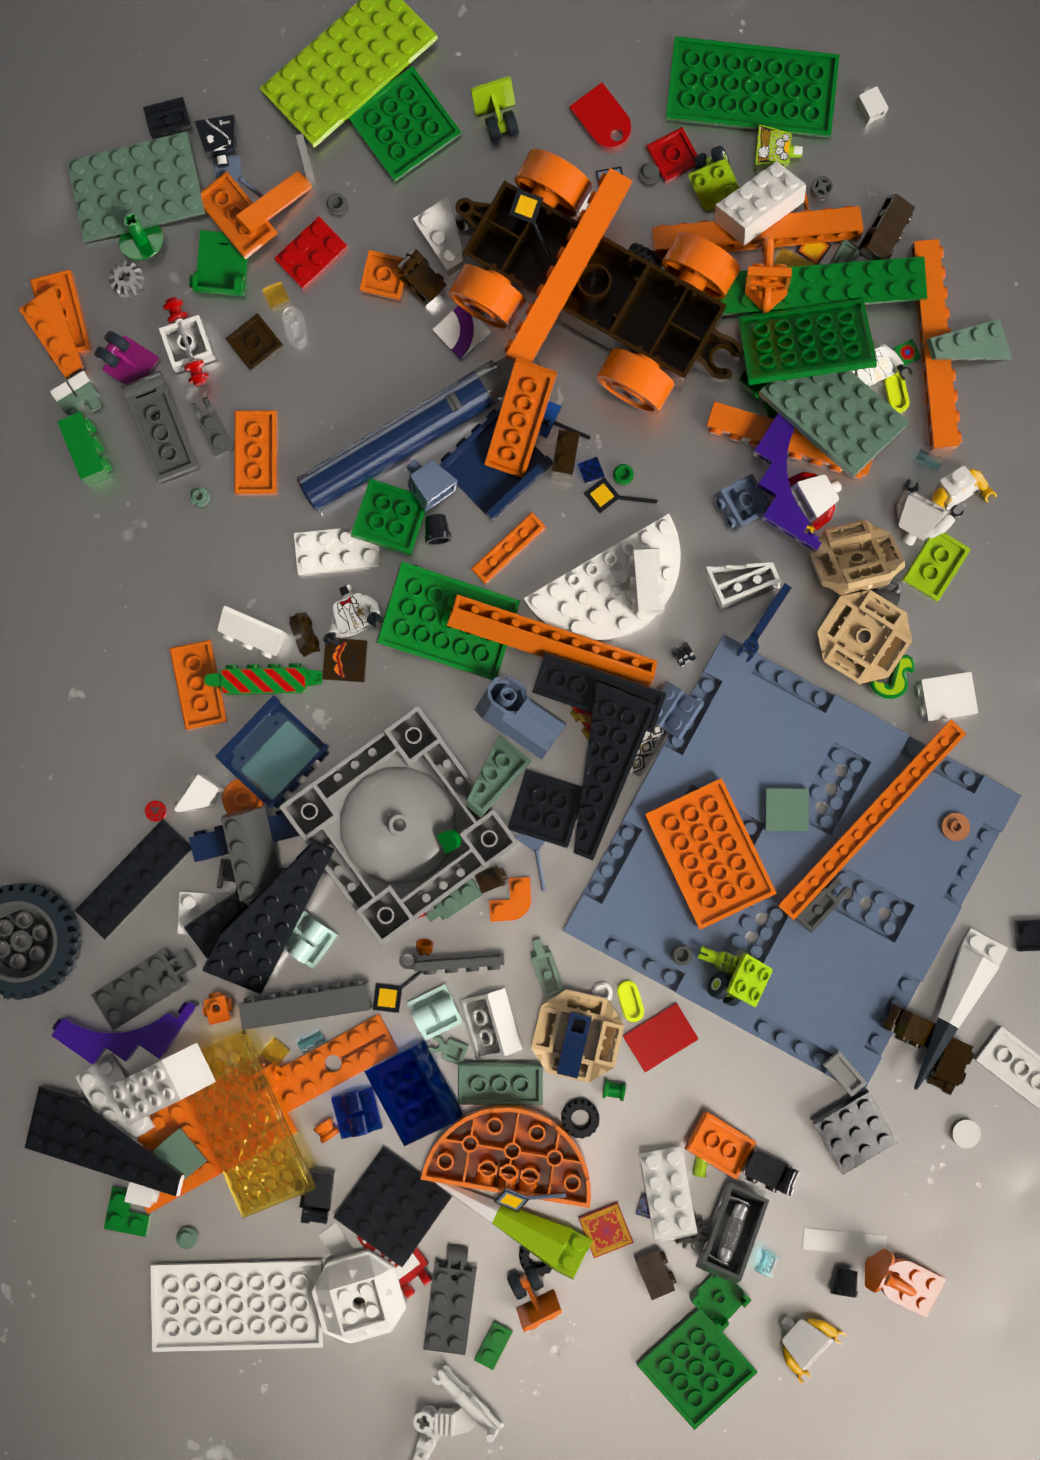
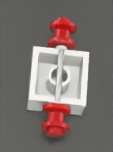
[159,297,216,386]

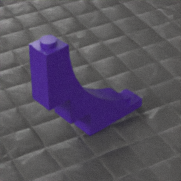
[753,413,822,553]
[51,1000,199,1065]

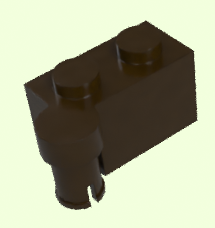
[396,248,447,305]
[880,1004,936,1049]
[926,1037,974,1095]

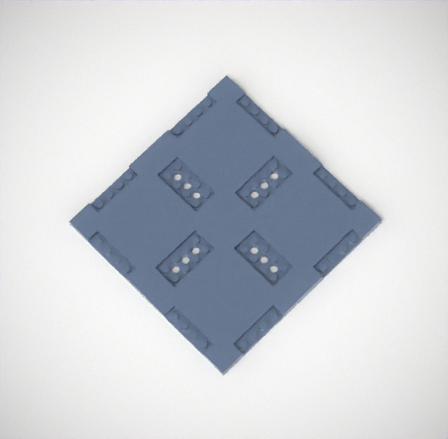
[563,635,1022,1093]

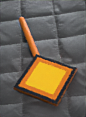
[795,193,832,265]

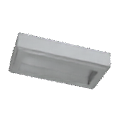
[295,134,315,181]
[823,1050,867,1097]

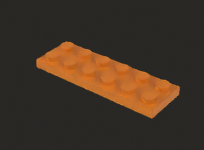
[484,358,558,478]

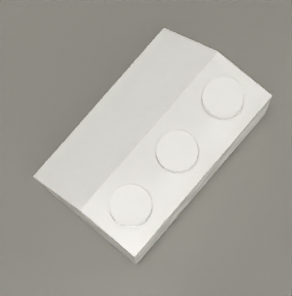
[217,605,287,659]
[459,988,522,1061]

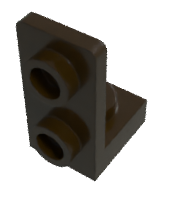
[475,865,508,894]

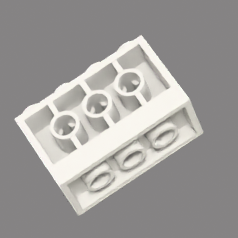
[109,1043,216,1125]

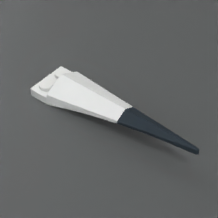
[914,928,1008,1090]

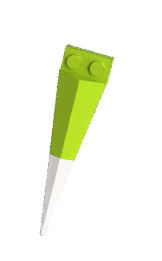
[433,1182,593,1280]

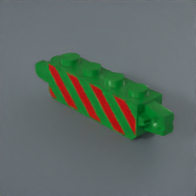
[204,663,322,695]

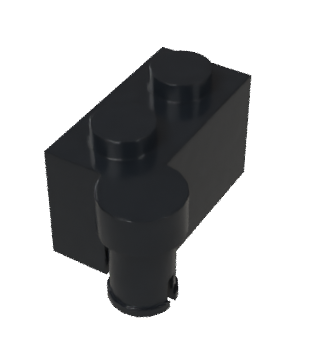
[742,1149,800,1196]
[299,1168,335,1225]

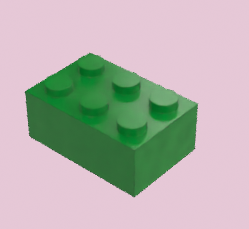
[57,412,113,486]

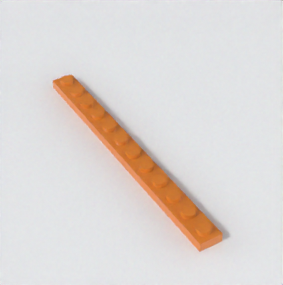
[777,719,967,920]

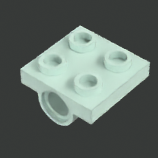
[284,910,338,969]
[407,984,464,1041]

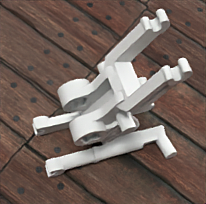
[413,1364,503,1460]

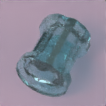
[754,1249,780,1278]

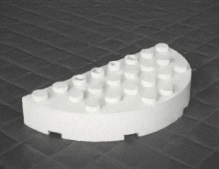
[523,514,681,642]

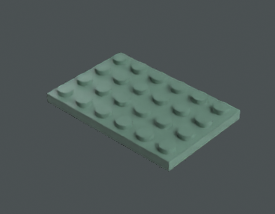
[67,131,206,243]
[758,371,909,478]

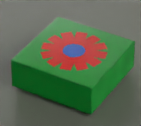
[892,339,921,366]

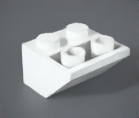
[174,774,224,813]

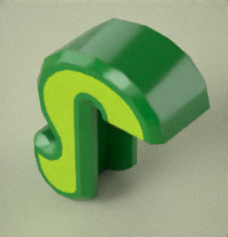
[867,655,915,700]

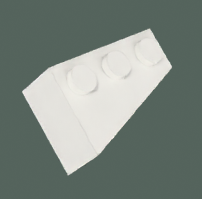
[629,549,665,616]
[705,562,781,611]

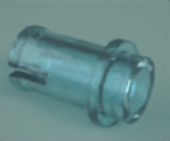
[915,448,943,471]
[297,1030,326,1054]

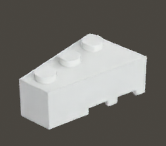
[413,196,463,277]

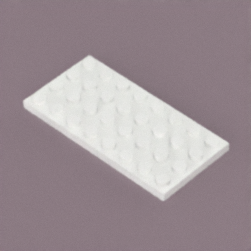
[151,1259,324,1352]

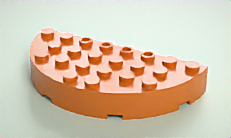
[421,1105,591,1208]

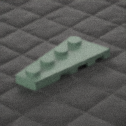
[926,319,1012,361]
[465,734,531,818]

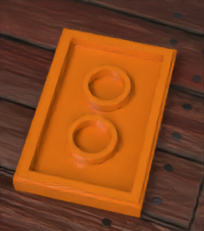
[684,1111,757,1180]

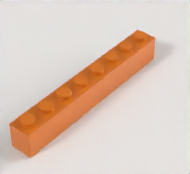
[705,401,873,479]

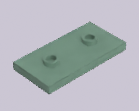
[458,1062,543,1105]

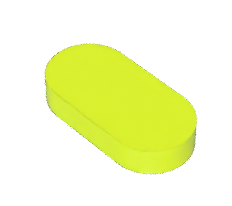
[883,372,910,413]
[617,980,644,1022]

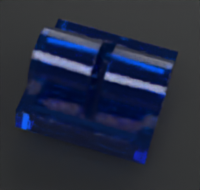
[331,1086,383,1139]

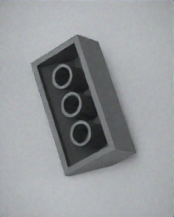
[221,806,280,901]

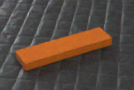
[236,171,312,234]
[471,512,546,584]

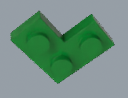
[104,1186,151,1237]

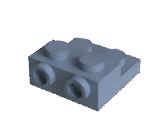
[714,474,771,531]
[656,681,704,740]

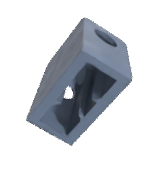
[407,460,458,512]

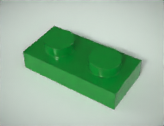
[474,1320,513,1370]

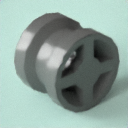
[810,176,833,201]

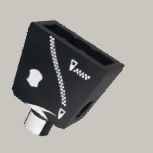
[195,115,237,168]

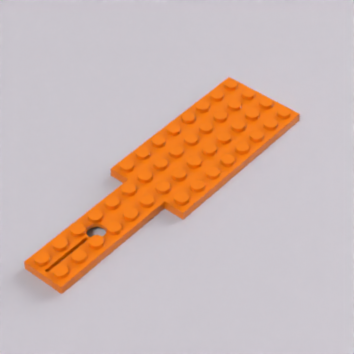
[137,1014,399,1214]

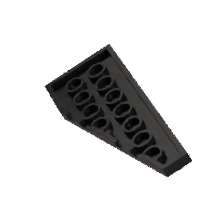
[203,840,334,994]
[24,1085,185,1197]

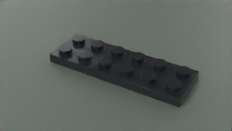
[532,652,667,733]
[74,819,192,940]

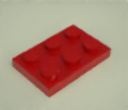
[274,216,348,290]

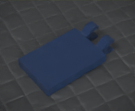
[736,583,792,662]

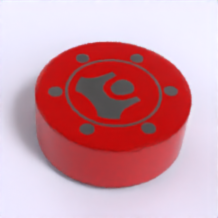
[145,801,167,822]

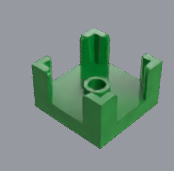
[689,1274,752,1332]

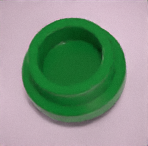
[613,464,634,485]

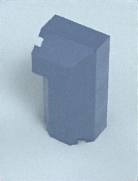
[474,676,567,759]

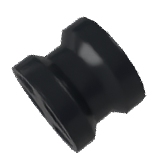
[671,641,696,667]

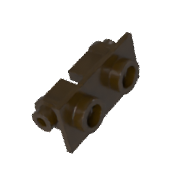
[289,612,320,657]

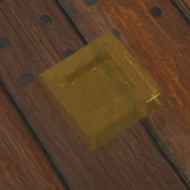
[262,281,290,310]
[261,1037,291,1065]

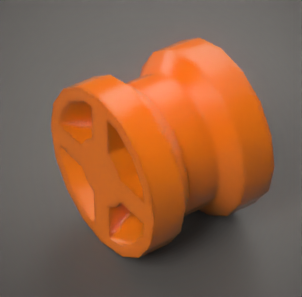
[313,1117,340,1143]

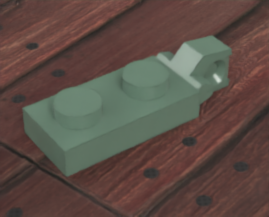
[426,878,483,922]
[530,937,564,998]

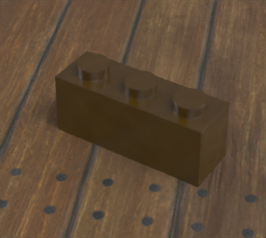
[857,193,915,260]

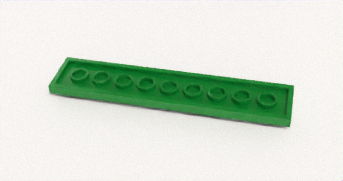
[717,256,928,316]

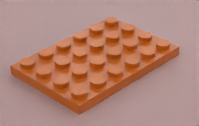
[645,778,777,930]

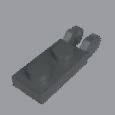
[191,396,234,457]
[796,876,850,933]

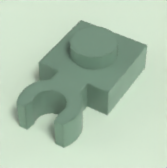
[429,1036,469,1065]

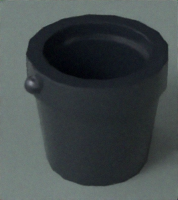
[425,514,452,545]
[830,1268,859,1298]

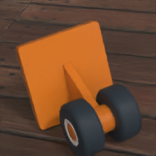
[507,1264,562,1332]

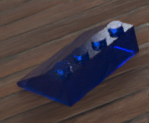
[364,1040,464,1146]

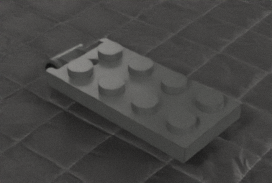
[91,948,196,1030]
[399,951,504,975]
[423,1246,477,1355]

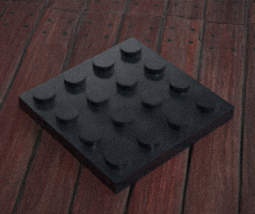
[333,1146,452,1267]

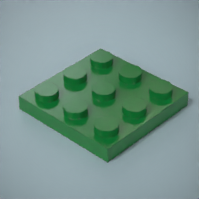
[351,479,425,556]

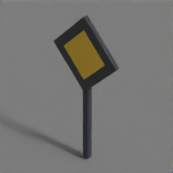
[509,189,551,260]
[583,477,658,513]
[372,971,423,1013]

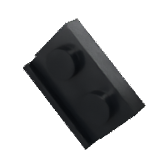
[143,97,192,138]
[1015,920,1040,952]

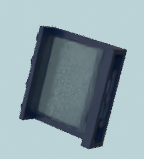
[215,695,330,810]

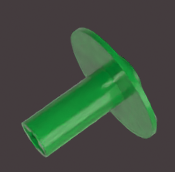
[119,214,164,261]

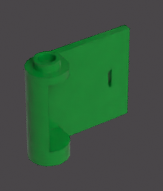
[189,230,248,297]

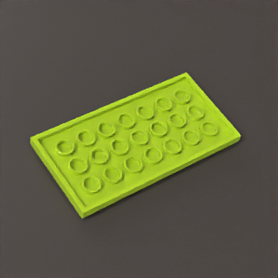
[259,0,438,148]

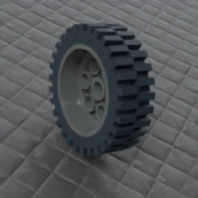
[0,883,82,1000]

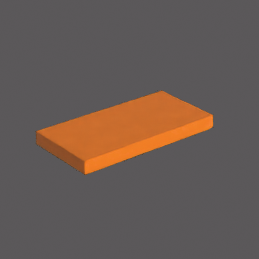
[201,171,278,260]
[30,269,92,361]
[234,410,277,495]
[169,640,228,730]

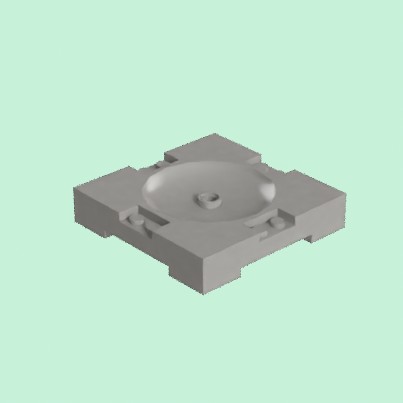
[279,706,519,945]

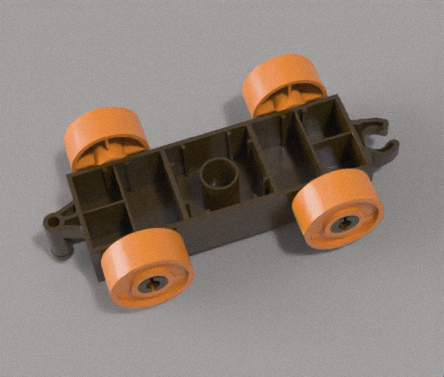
[448,149,744,414]

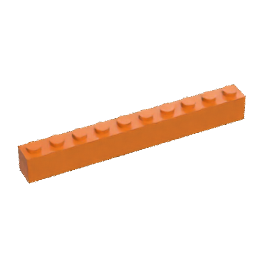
[504,168,633,363]
[651,205,863,259]
[910,239,962,452]
[447,595,657,686]

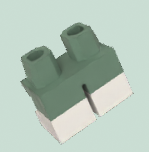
[50,370,102,416]

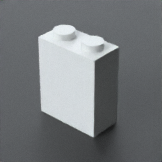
[915,672,978,722]

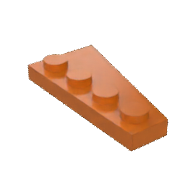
[19,286,84,379]

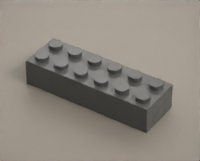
[238,979,373,1030]

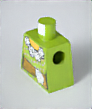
[753,125,803,171]

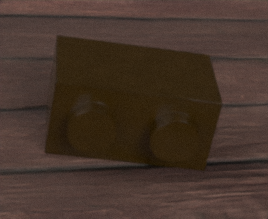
[634,1246,677,1300]

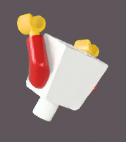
[788,472,841,533]

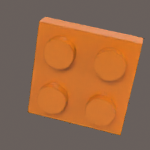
[359,250,404,301]

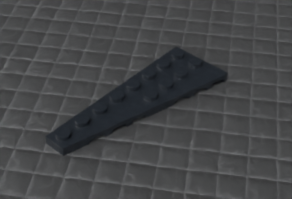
[573,682,657,861]

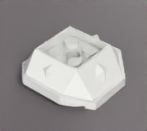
[312,1249,406,1344]

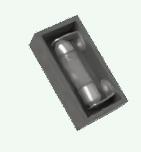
[695,1183,769,1284]

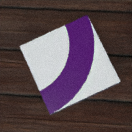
[432,306,491,361]

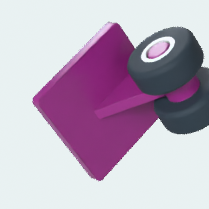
[94,330,159,385]

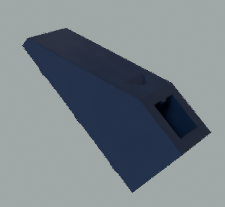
[557,1011,592,1079]

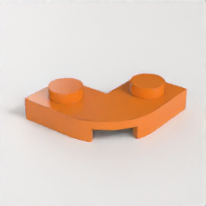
[489,877,531,922]

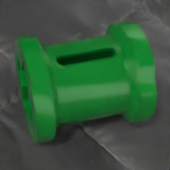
[602,1079,626,1101]

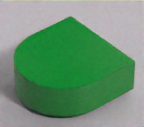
[436,829,461,854]

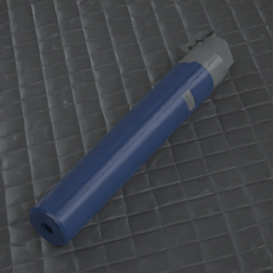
[297,357,541,511]

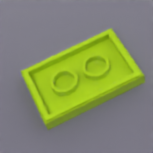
[902,532,971,603]

